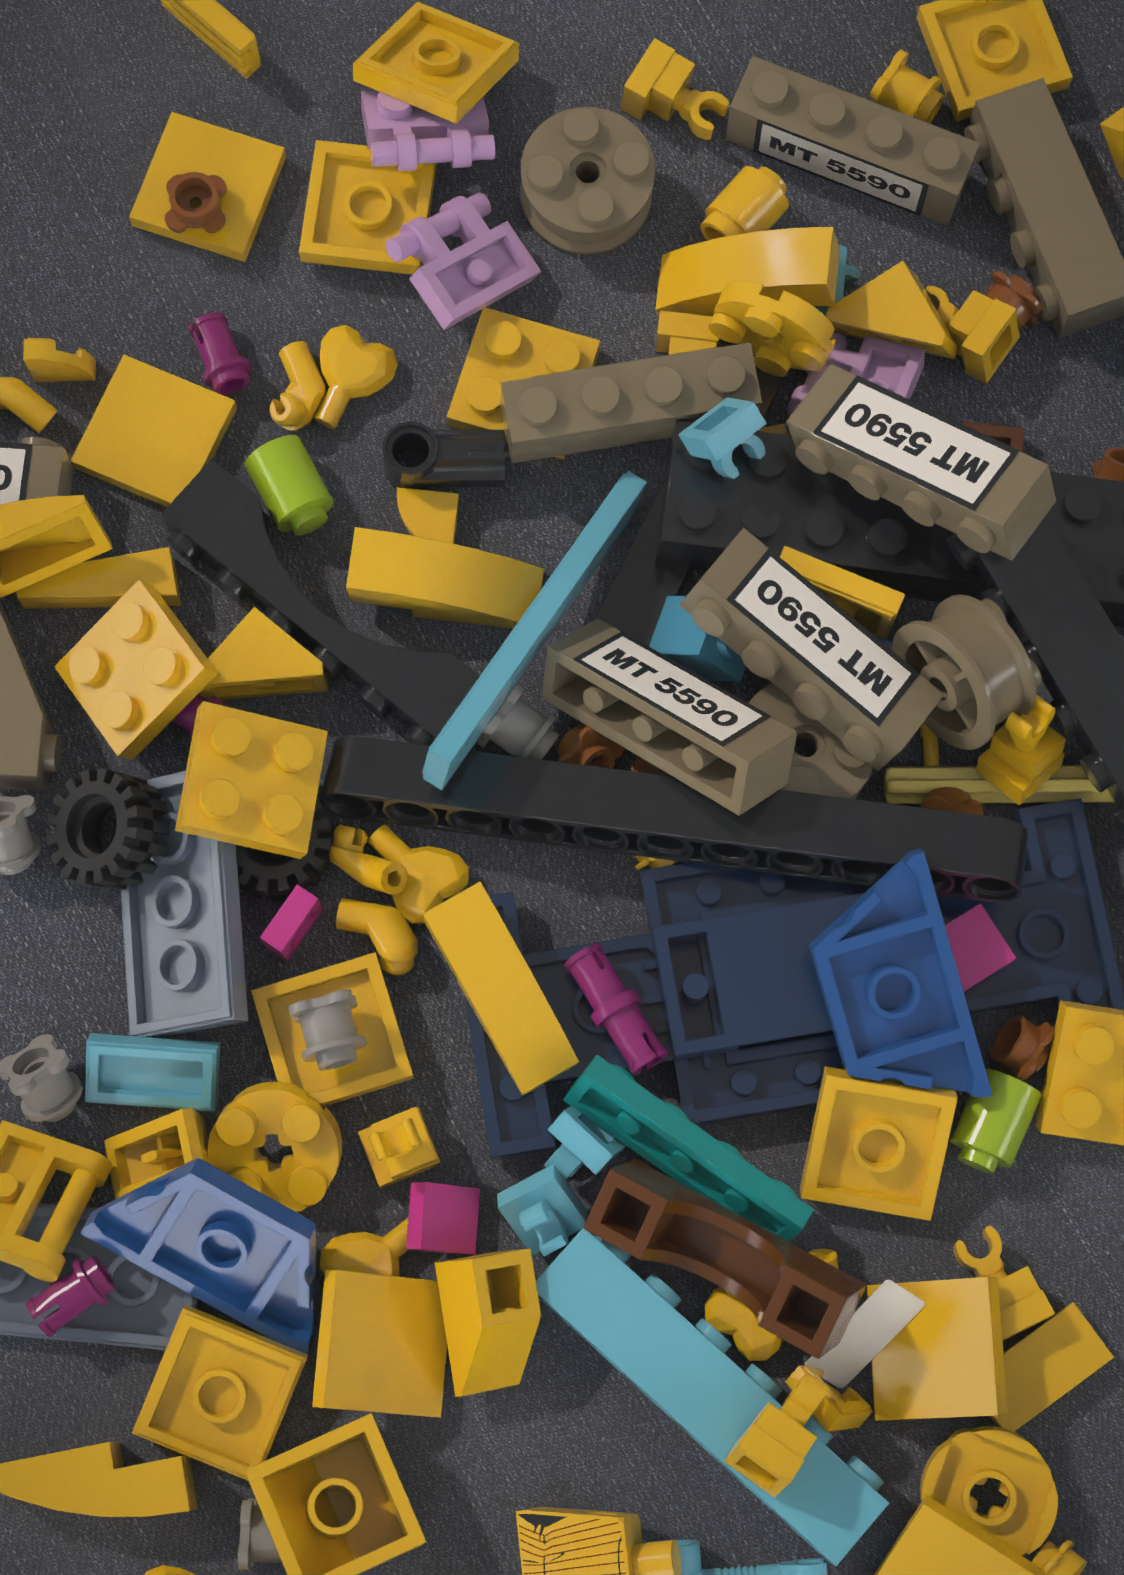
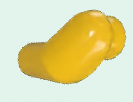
[270,341,326,431]

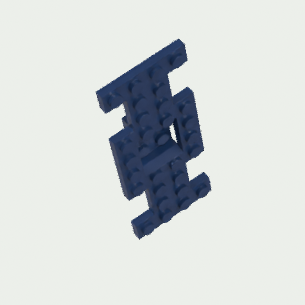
[464,798,1124,1160]

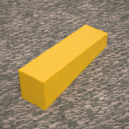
[16,547,182,609]

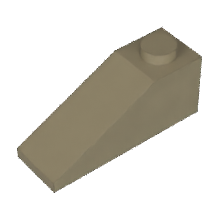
[0,603,62,791]

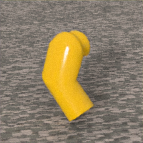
[0,377,58,434]
[329,824,408,894]
[336,898,418,975]

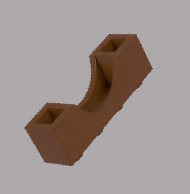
[583,1159,867,1359]

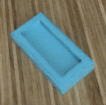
[85,1033,220,1112]

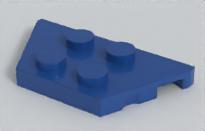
[809,848,992,1098]
[80,1158,316,1354]

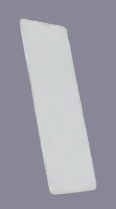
[805,1279,925,1389]

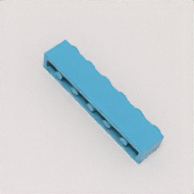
[536,1228,889,1566]

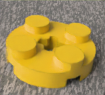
[708,280,837,377]
[207,1082,342,1212]
[920,1426,1058,1556]

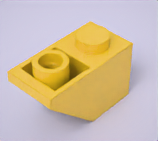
[435,1248,541,1397]

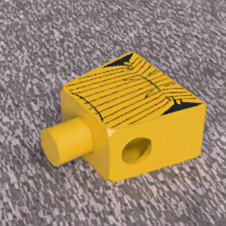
[516,1507,682,1575]

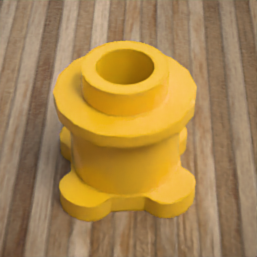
[869,49,945,123]

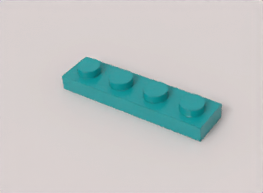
[563,1055,814,1242]

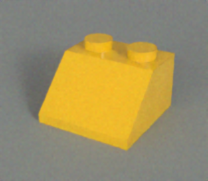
[244,1413,426,1575]

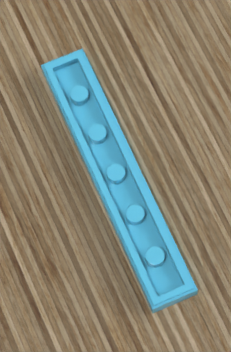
[422,471,647,790]

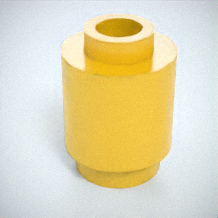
[700,166,789,241]

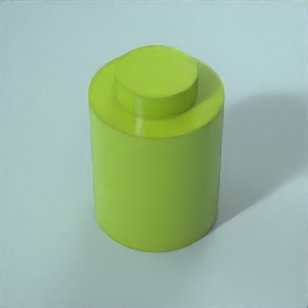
[244,435,334,536]
[950,1068,1042,1174]

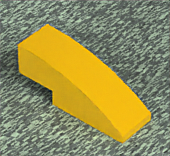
[655,227,840,316]
[0,495,113,598]
[346,527,544,629]
[423,882,579,1096]
[0,1442,198,1517]

